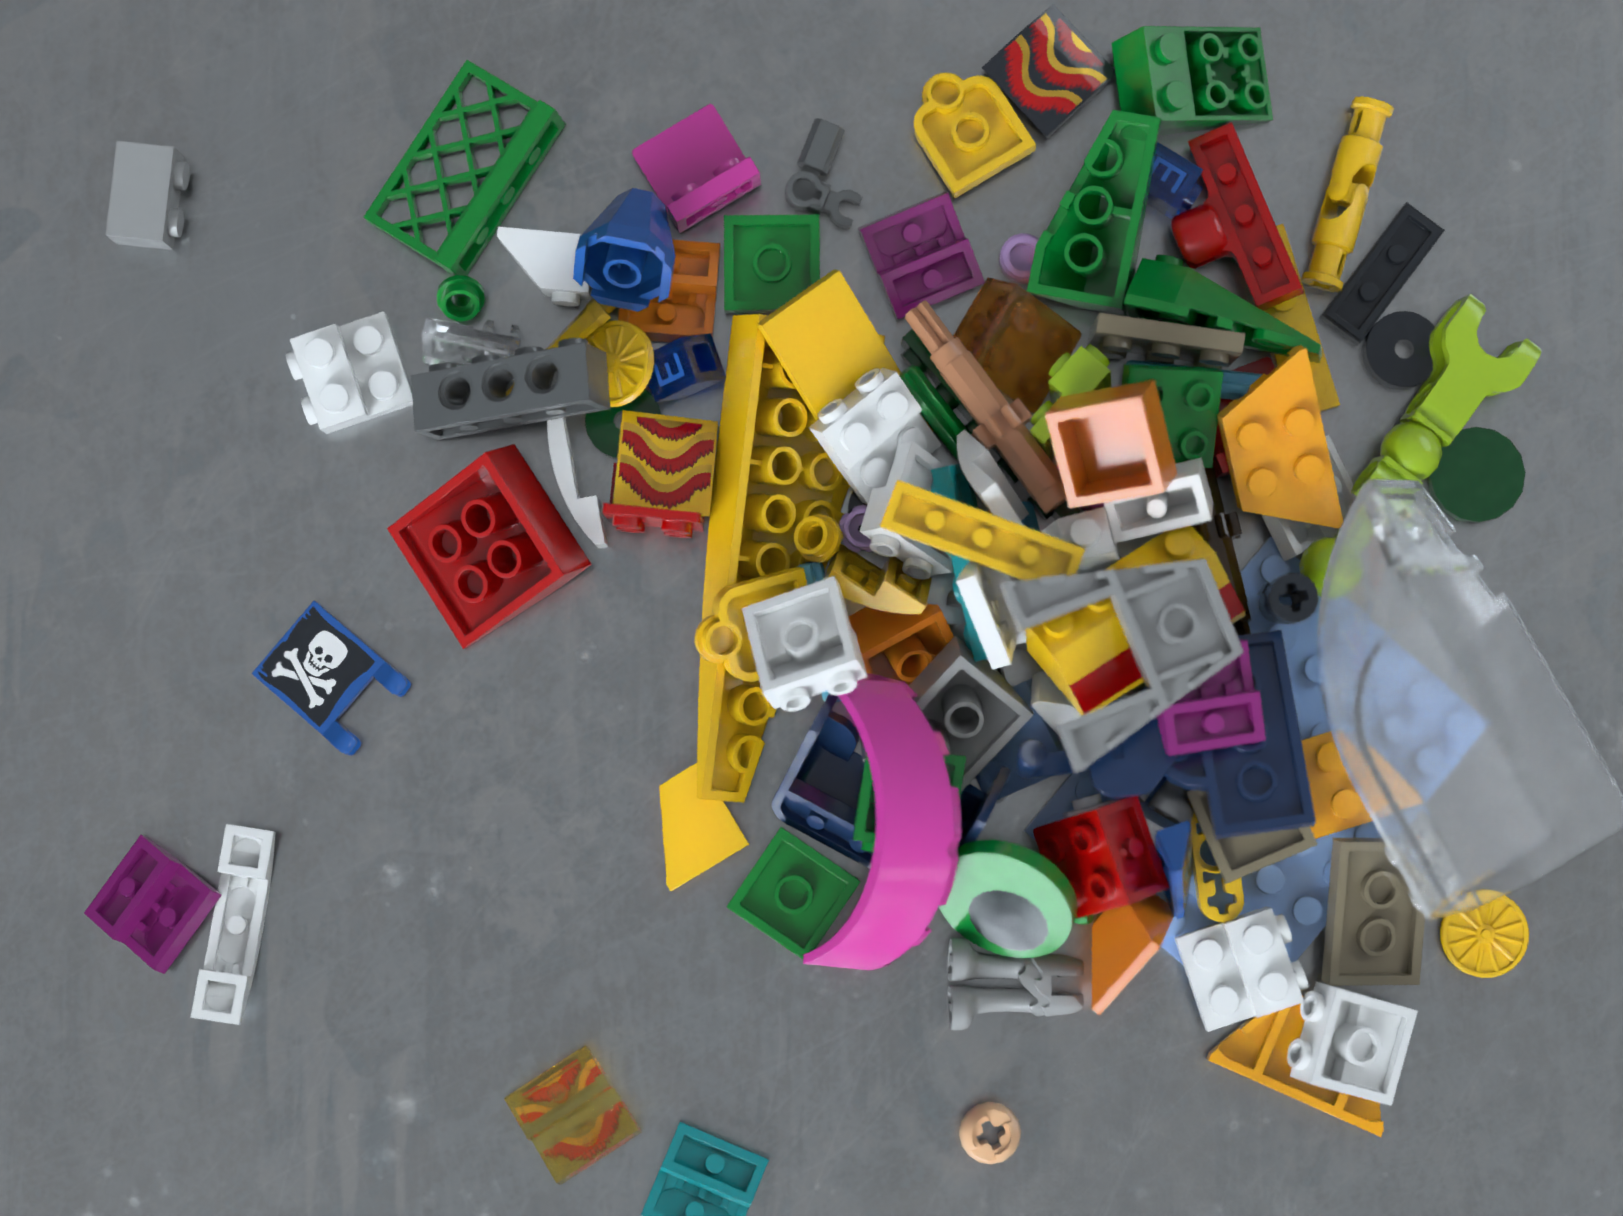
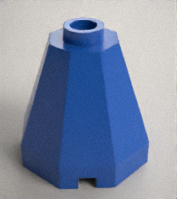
[573,188,676,311]

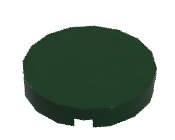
[1428,427,1526,523]

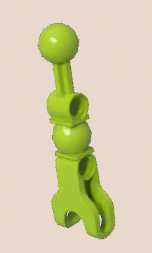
[1299,293,1541,599]

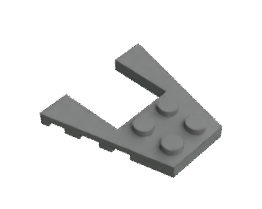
[999,559,1243,773]

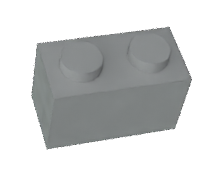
[105,141,189,250]

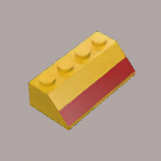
[1025,525,1245,716]

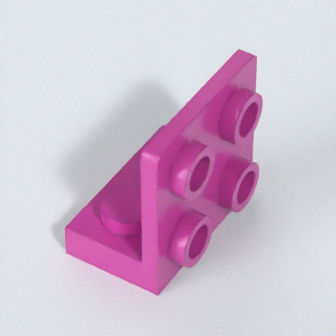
[632,104,761,233]

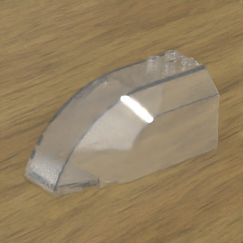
[1318,479,1623,920]

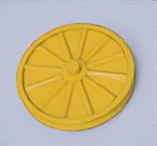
[586,320,654,407]
[1440,890,1529,978]

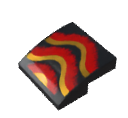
[982,4,1116,139]

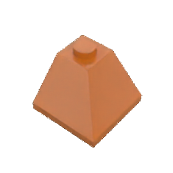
[848,604,954,686]
[1092,894,1174,1016]

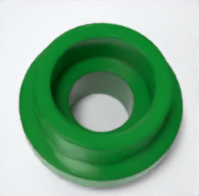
[437,275,485,321]

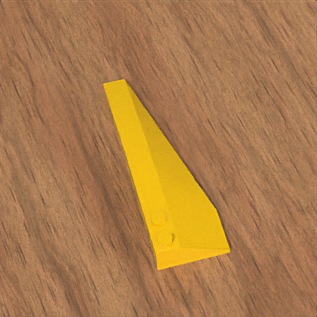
[697,314,885,803]

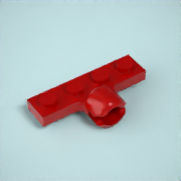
[1171,122,1304,311]

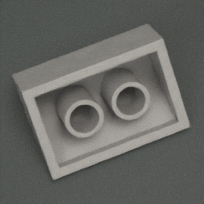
[860,635,1034,792]

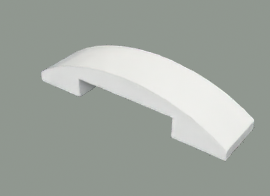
[547,370,608,548]
[190,824,276,1025]

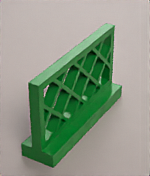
[363,60,566,276]

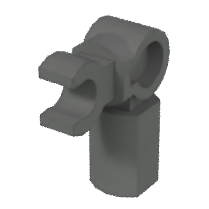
[784,118,863,228]

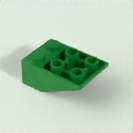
[1111,26,1273,135]

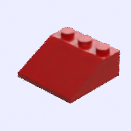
[387,444,592,649]

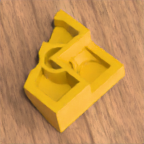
[659,763,749,891]

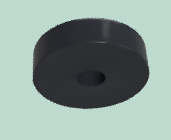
[1363,311,1435,390]

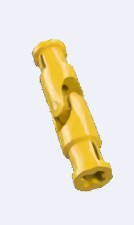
[1301,96,1394,292]

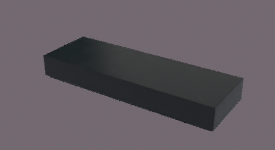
[1319,202,1445,346]

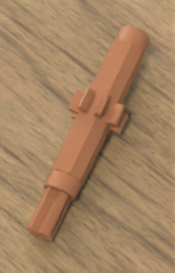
[905,300,1067,514]

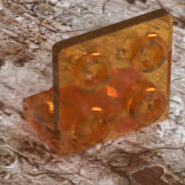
[953,277,1082,413]

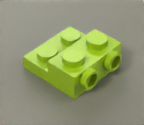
[1030,344,1112,461]

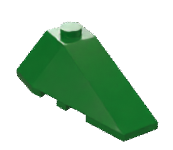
[1026,110,1161,316]
[1124,254,1322,364]

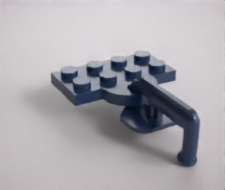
[1017,630,1316,839]

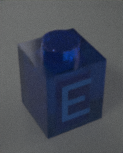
[1147,142,1204,219]
[648,333,727,402]

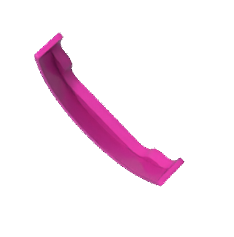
[803,673,961,970]

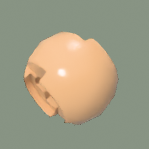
[959,1102,1021,1165]

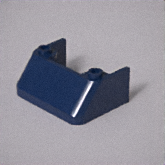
[772,693,1011,869]

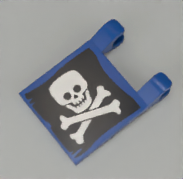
[251,601,412,756]

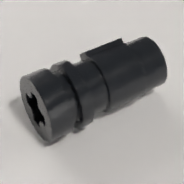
[1257,573,1318,624]

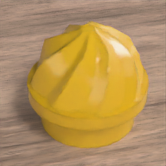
[794,514,844,563]

